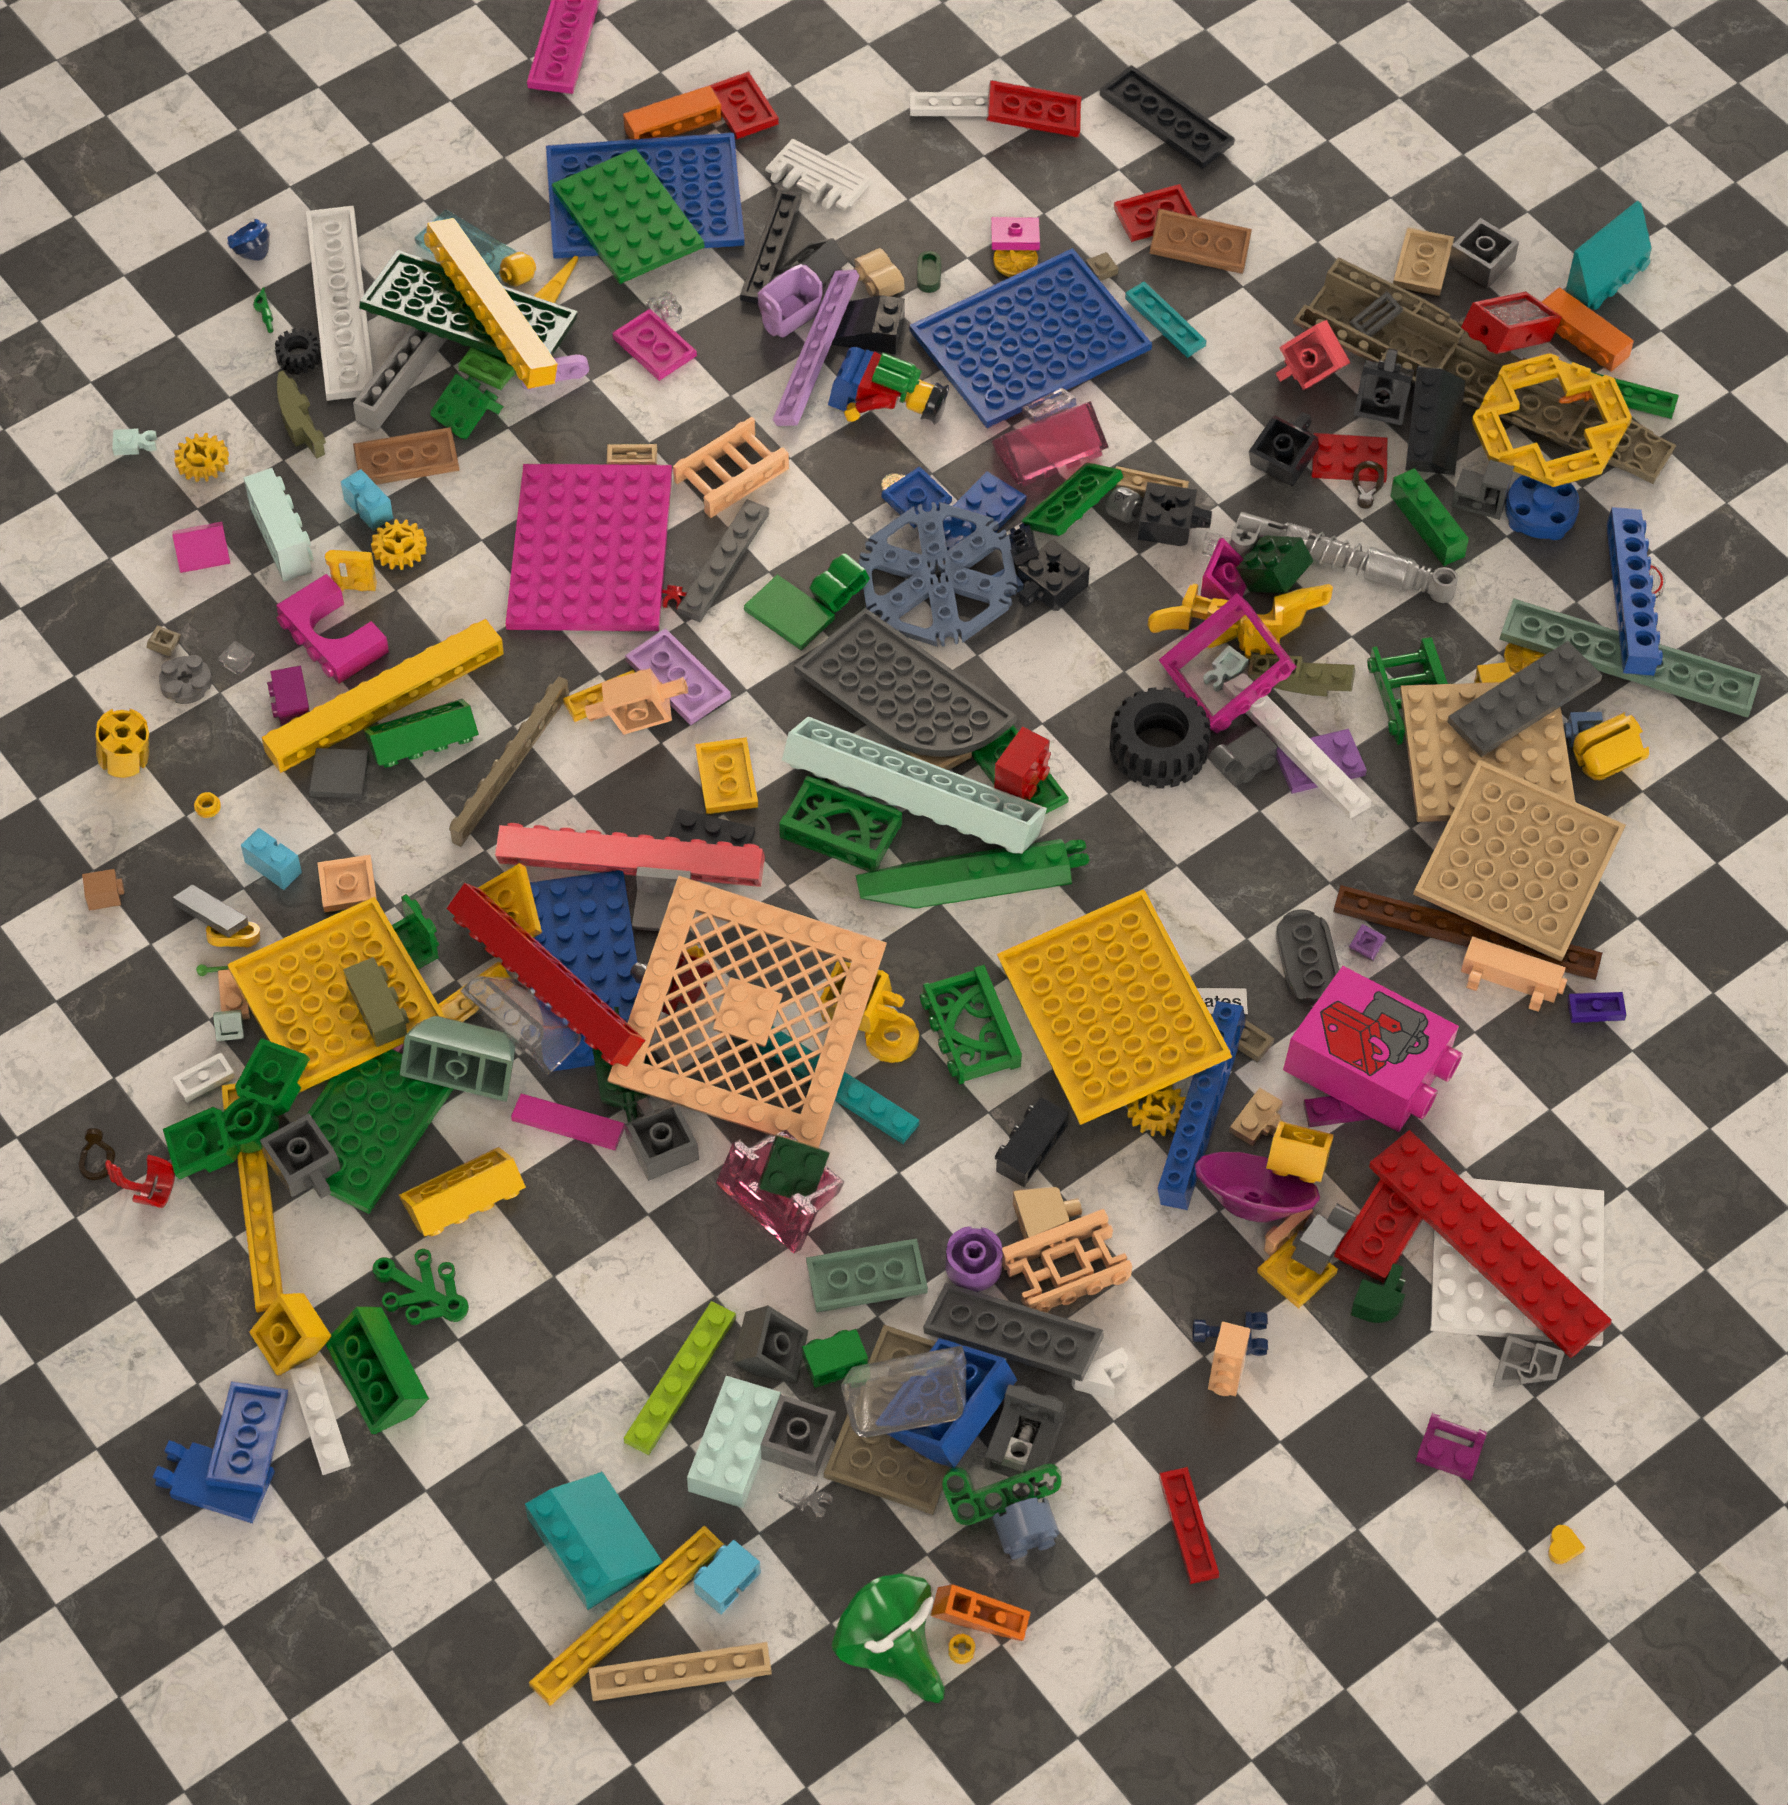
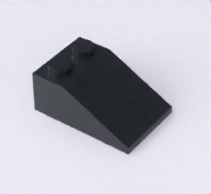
[831,295,905,354]

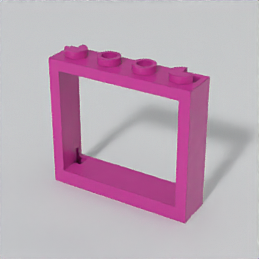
[1159,593,1297,734]

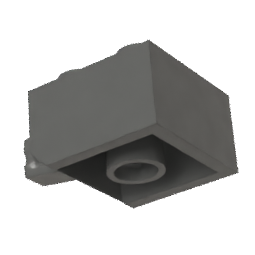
[625,1097,699,1181]
[260,1113,341,1199]

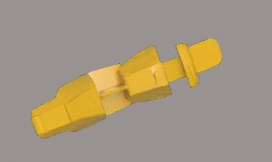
[1148,583,1333,659]

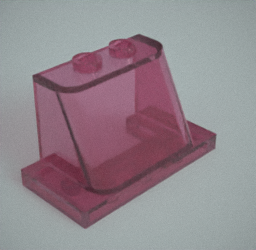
[716,1130,844,1253]

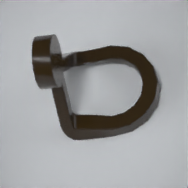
[1352,461,1384,509]
[79,1128,115,1180]

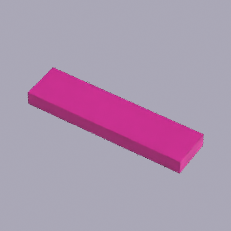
[511,1093,625,1151]

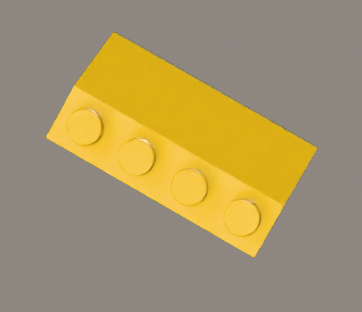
[399,1147,526,1237]

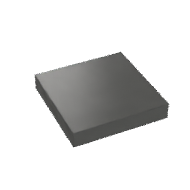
[309,748,369,799]

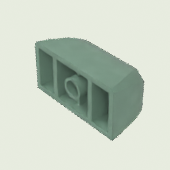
[400,1016,515,1102]

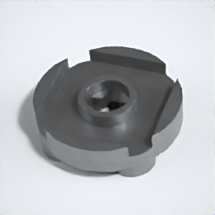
[159,655,212,704]

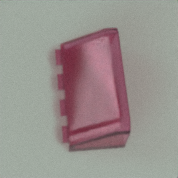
[992,401,1109,487]

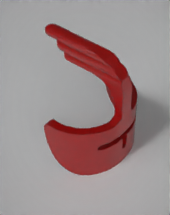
[105,1155,175,1208]

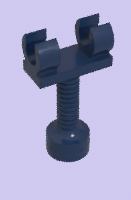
[1192,1312,1268,1356]

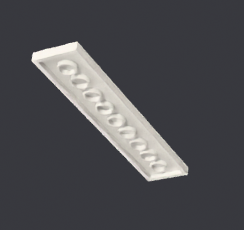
[306,206,374,401]

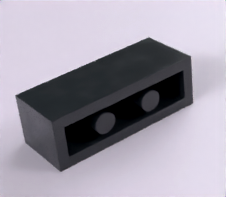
[995,1097,1069,1187]

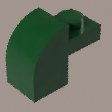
[1350,1263,1406,1323]

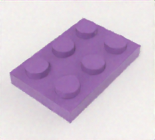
[1276,729,1366,794]

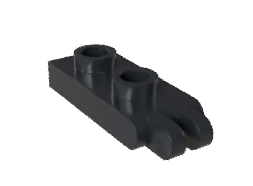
[1007,523,1040,566]

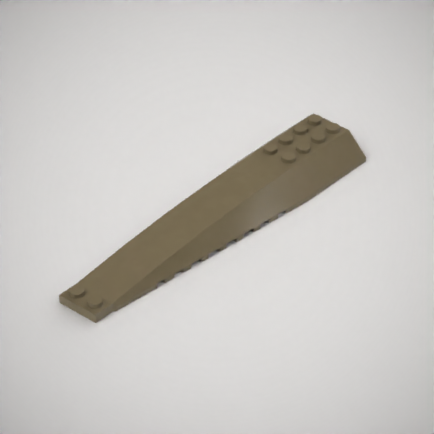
[1293,257,1676,484]

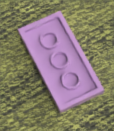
[625,628,731,725]

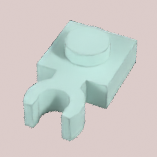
[112,429,157,455]
[1203,646,1249,692]

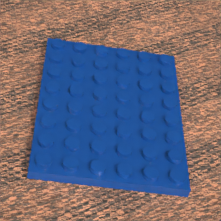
[546,133,745,259]
[909,248,1152,428]

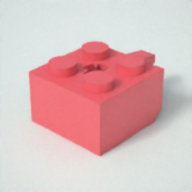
[1276,320,1351,390]

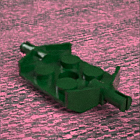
[592,1007,651,1123]

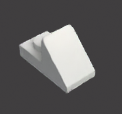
[1072,1347,1128,1399]

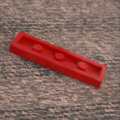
[1159,1467,1219,1584]

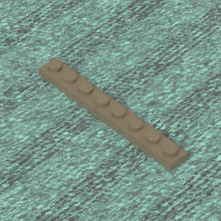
[449,676,569,847]

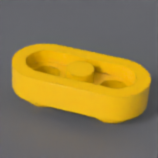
[206,922,261,948]

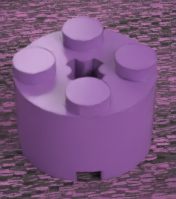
[945,1226,1003,1292]

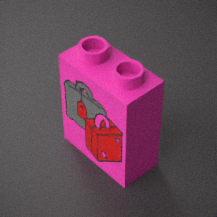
[1283,966,1463,1132]

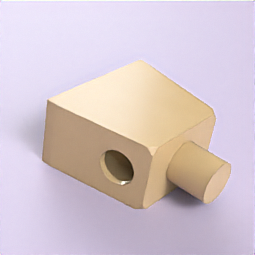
[1013,1187,1082,1239]

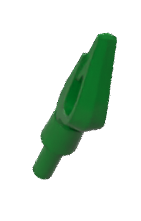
[253,287,274,333]

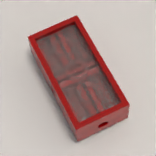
[1461,291,1562,354]

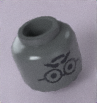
[1105,486,1143,523]

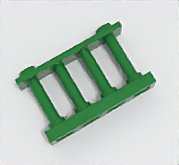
[1367,637,1448,745]

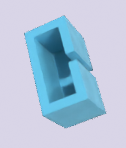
[341,469,393,531]
[241,828,302,890]
[694,1540,761,1615]

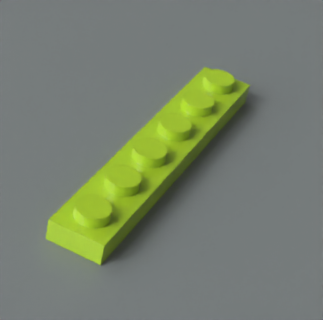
[624,1301,736,1455]

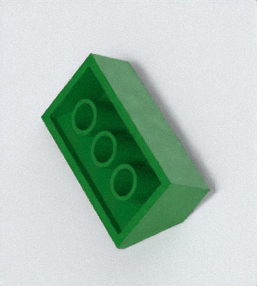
[363,699,479,768]
[326,1307,429,1434]

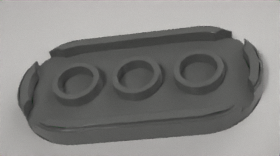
[1276,909,1340,1006]

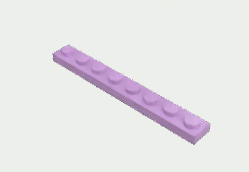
[773,270,859,426]

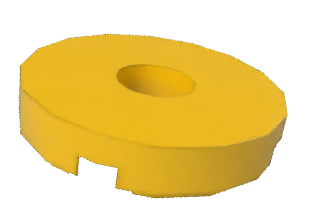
[865,1013,919,1063]

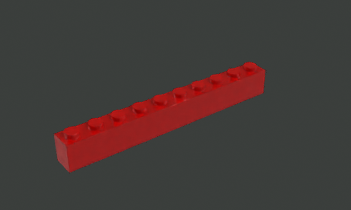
[446,883,646,1067]

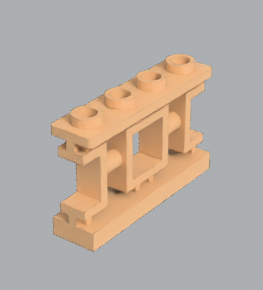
[1002,1209,1132,1313]

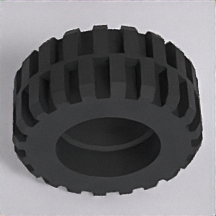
[1110,687,1211,789]

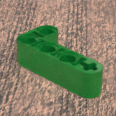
[942,1464,1062,1525]

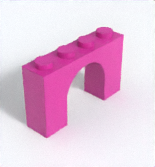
[276,573,389,684]

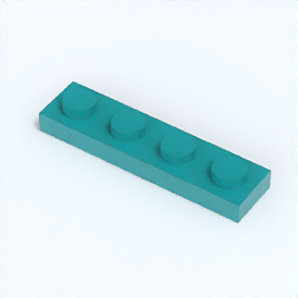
[1125,282,1207,358]

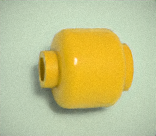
[499,252,536,287]

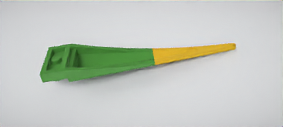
[458,256,578,390]

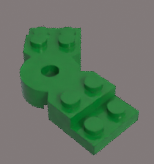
[163,1038,310,1179]

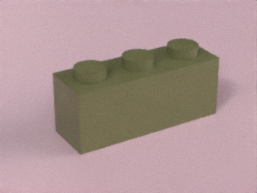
[343,957,409,1047]

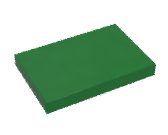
[744,574,835,651]

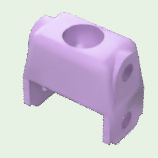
[758,264,822,338]

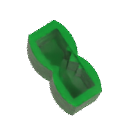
[809,553,870,613]

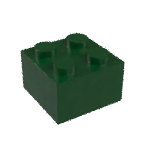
[1236,535,1314,594]

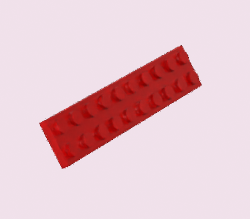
[1369,1130,1612,1358]

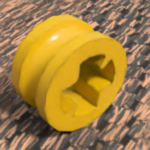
[948,1634,976,1664]

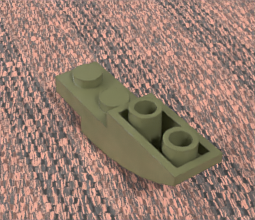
[277,370,326,459]
[1247,654,1356,697]

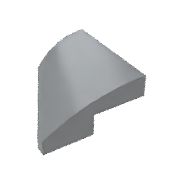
[1493,1335,1565,1388]

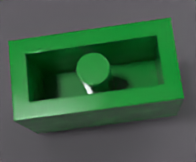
[802,1329,868,1388]

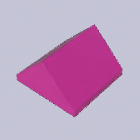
[172,522,231,573]
[1200,538,1246,600]

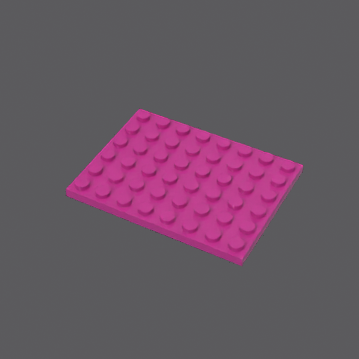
[505,464,673,631]

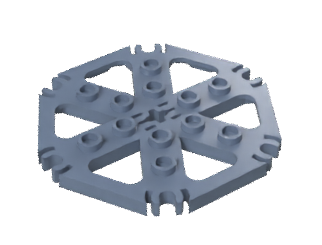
[859,502,1018,647]

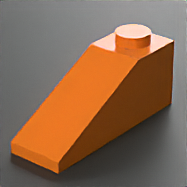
[931,1584,1031,1641]

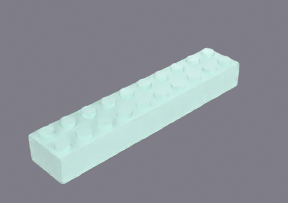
[782,717,1047,854]

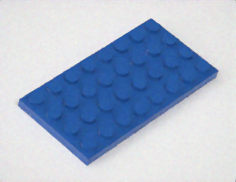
[530,870,652,1073]

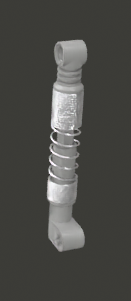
[1230,512,1458,603]

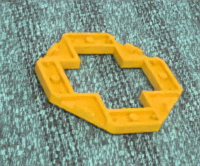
[1472,353,1632,487]

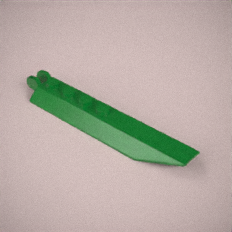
[856,839,1090,909]

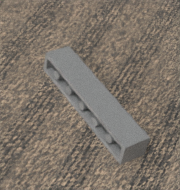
[353,327,447,431]

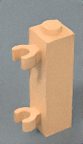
[1461,936,1568,1012]

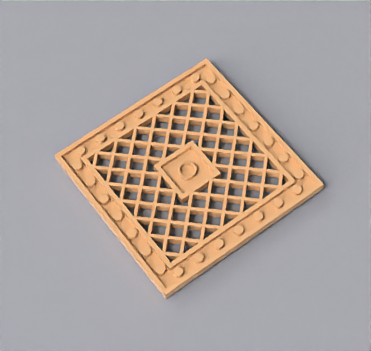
[608,876,887,1148]

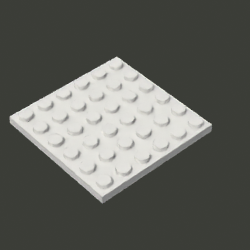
[1430,1178,1604,1347]

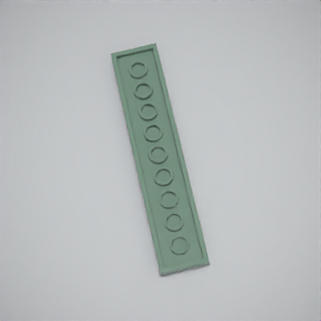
[1499,598,1761,718]

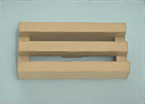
[607,444,657,465]

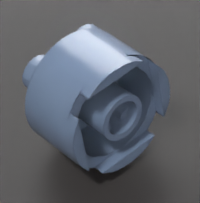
[992,1497,1060,1559]

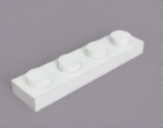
[910,92,988,116]
[290,1362,351,1475]

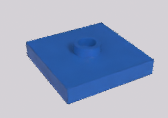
[881,466,952,528]

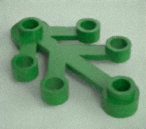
[373,1249,469,1325]

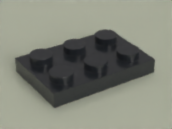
[668,808,755,847]

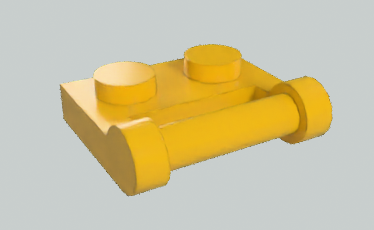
[325,550,377,591]

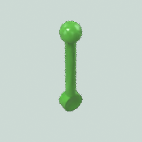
[196,964,228,976]

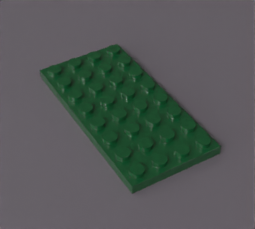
[359,250,578,359]

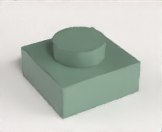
[213,1010,245,1041]

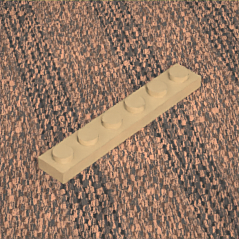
[589,1642,772,1701]

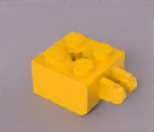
[820,961,905,1034]

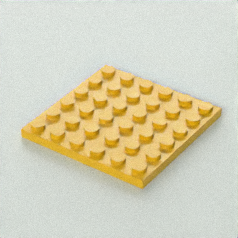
[227,896,446,1093]

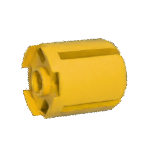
[95,708,149,778]
[1573,712,1649,780]

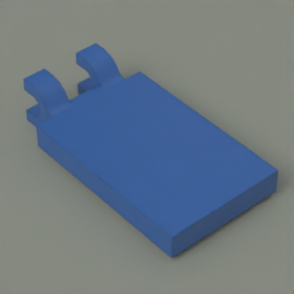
[153,1440,275,1524]

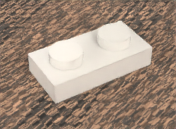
[172,1052,236,1103]

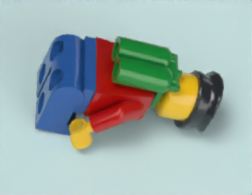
[828,347,949,425]

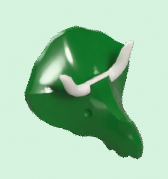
[832,1573,945,1703]

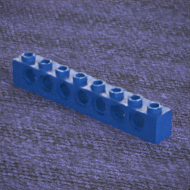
[1606,507,1663,676]
[1157,1001,1246,1210]

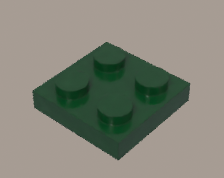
[757,1134,830,1205]

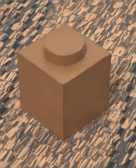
[82,869,125,911]

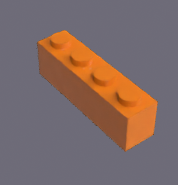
[623,85,721,140]
[1541,287,1634,372]

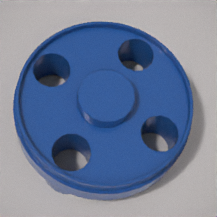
[1505,475,1579,540]

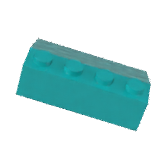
[1565,200,1652,310]
[525,1471,663,1610]

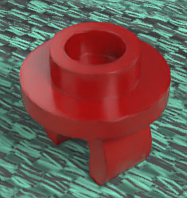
[662,585,687,608]

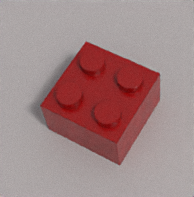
[994,726,1051,800]

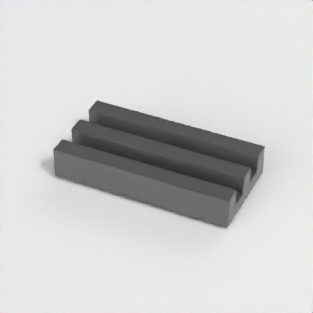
[1349,291,1403,337]

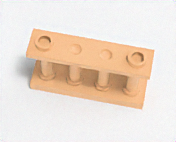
[673,417,789,518]

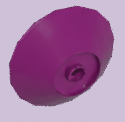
[1195,1152,1320,1222]

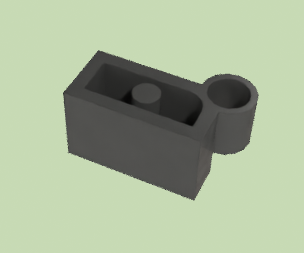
[1209,726,1277,787]
[1291,1203,1357,1275]

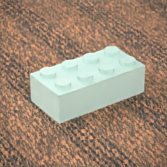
[243,468,314,582]
[687,1376,781,1508]

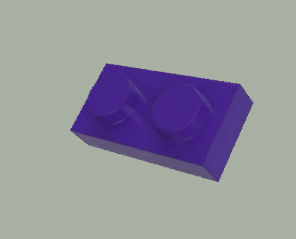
[1567,992,1627,1023]

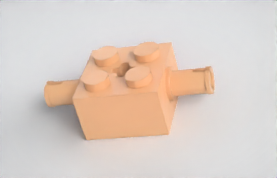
[585,668,688,735]

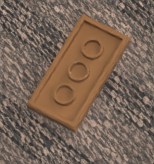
[1149,209,1252,274]
[353,427,460,485]

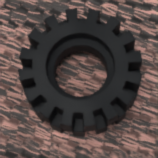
[275,328,321,375]

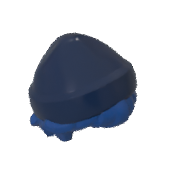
[227,218,270,261]

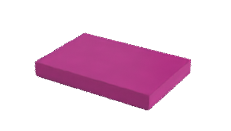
[612,309,697,381]

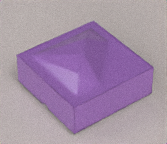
[1349,924,1386,961]

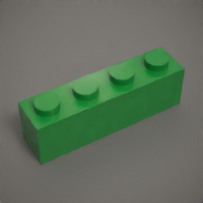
[1390,468,1469,566]

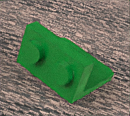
[430,373,504,439]
[392,894,439,970]

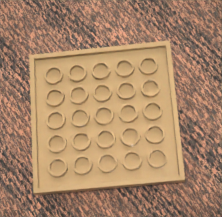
[1400,682,1575,822]
[1413,760,1626,962]

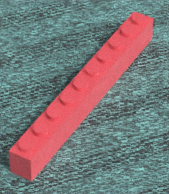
[495,823,765,887]

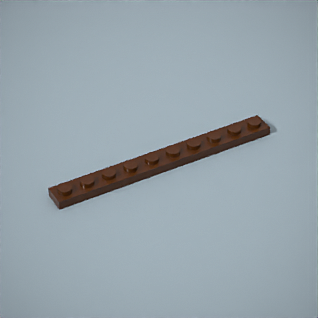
[1333,885,1603,980]

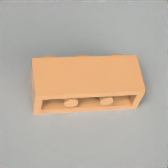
[1208,1321,1251,1397]

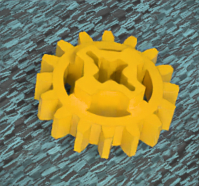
[174,433,229,482]
[371,519,427,570]
[1127,1084,1186,1136]

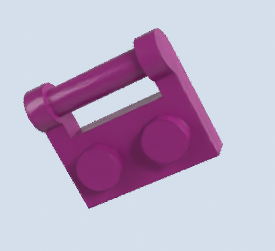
[1416,1412,1487,1481]

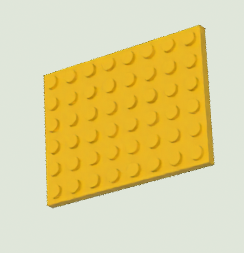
[997,889,1232,1125]

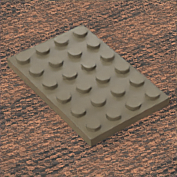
[824,1325,951,1515]

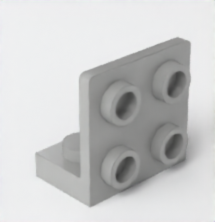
[632,867,691,931]

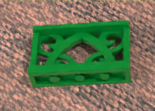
[779,776,902,872]
[919,965,1022,1085]

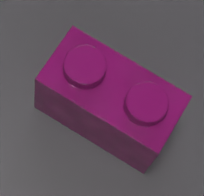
[267,665,310,726]

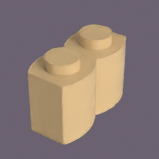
[853,248,904,297]

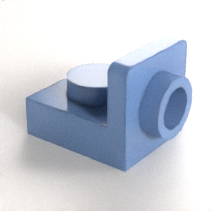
[1564,712,1603,747]

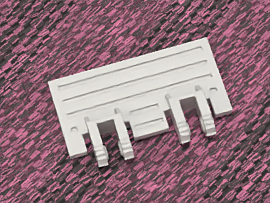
[766,139,871,210]

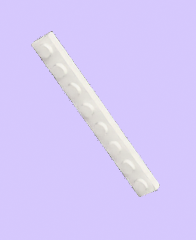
[1223,673,1371,819]

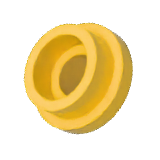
[194,792,221,818]

